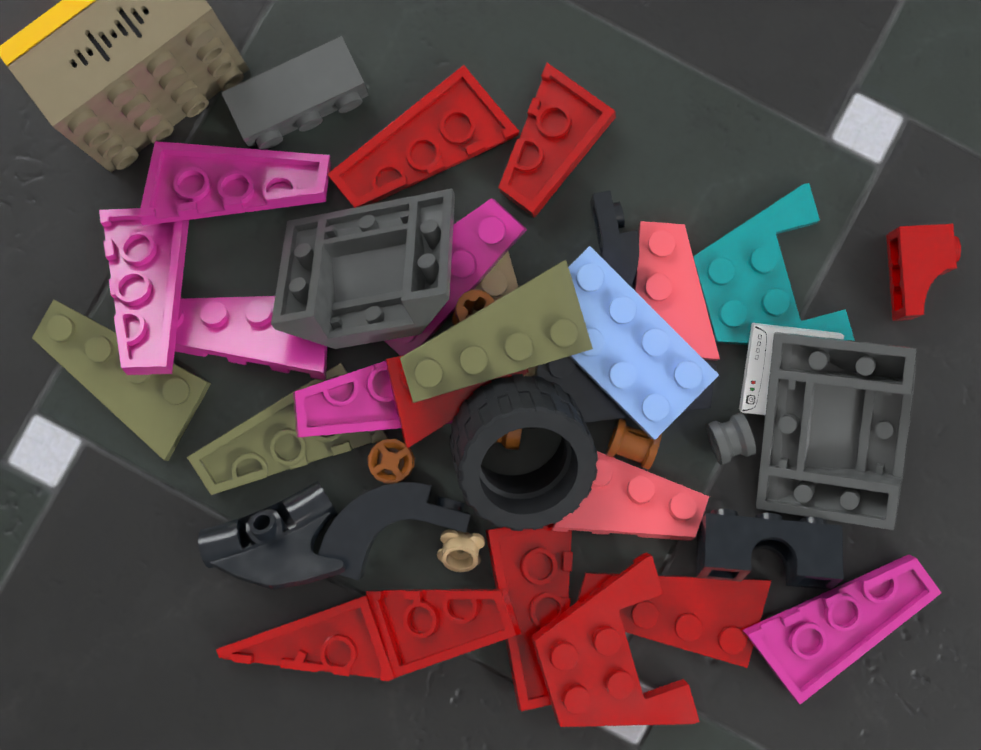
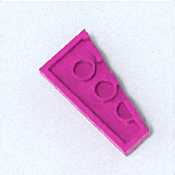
[742,554,941,704]

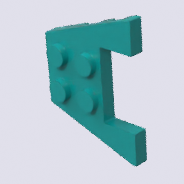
[693,183,855,345]

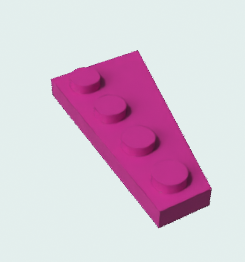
[139,141,331,226]
[385,198,527,356]
[99,208,189,375]
[175,296,327,381]
[293,354,453,438]

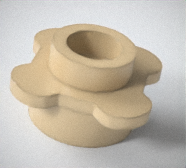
[437,529,485,572]

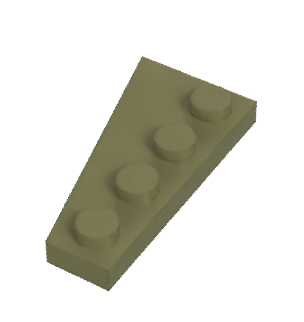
[400,260,593,403]
[187,362,388,495]

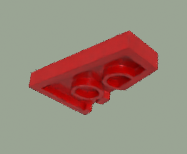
[498,62,616,218]

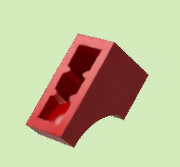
[886,224,961,321]

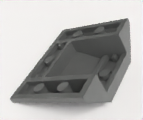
[271,188,455,349]
[756,332,917,530]

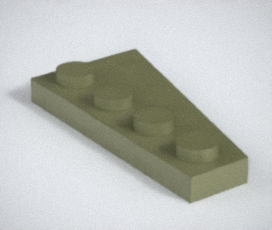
[32,299,211,461]

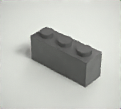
[221,36,369,150]

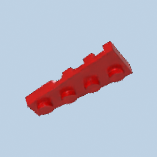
[327,65,519,208]
[485,523,573,711]
[576,572,771,668]

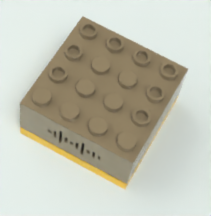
[0,0,250,172]

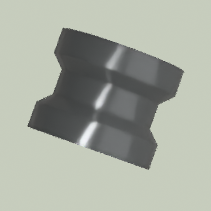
[706,412,756,465]

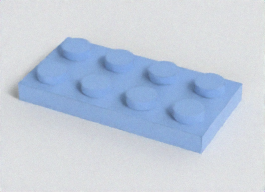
[568,246,719,440]

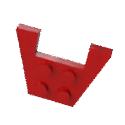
[531,552,700,727]

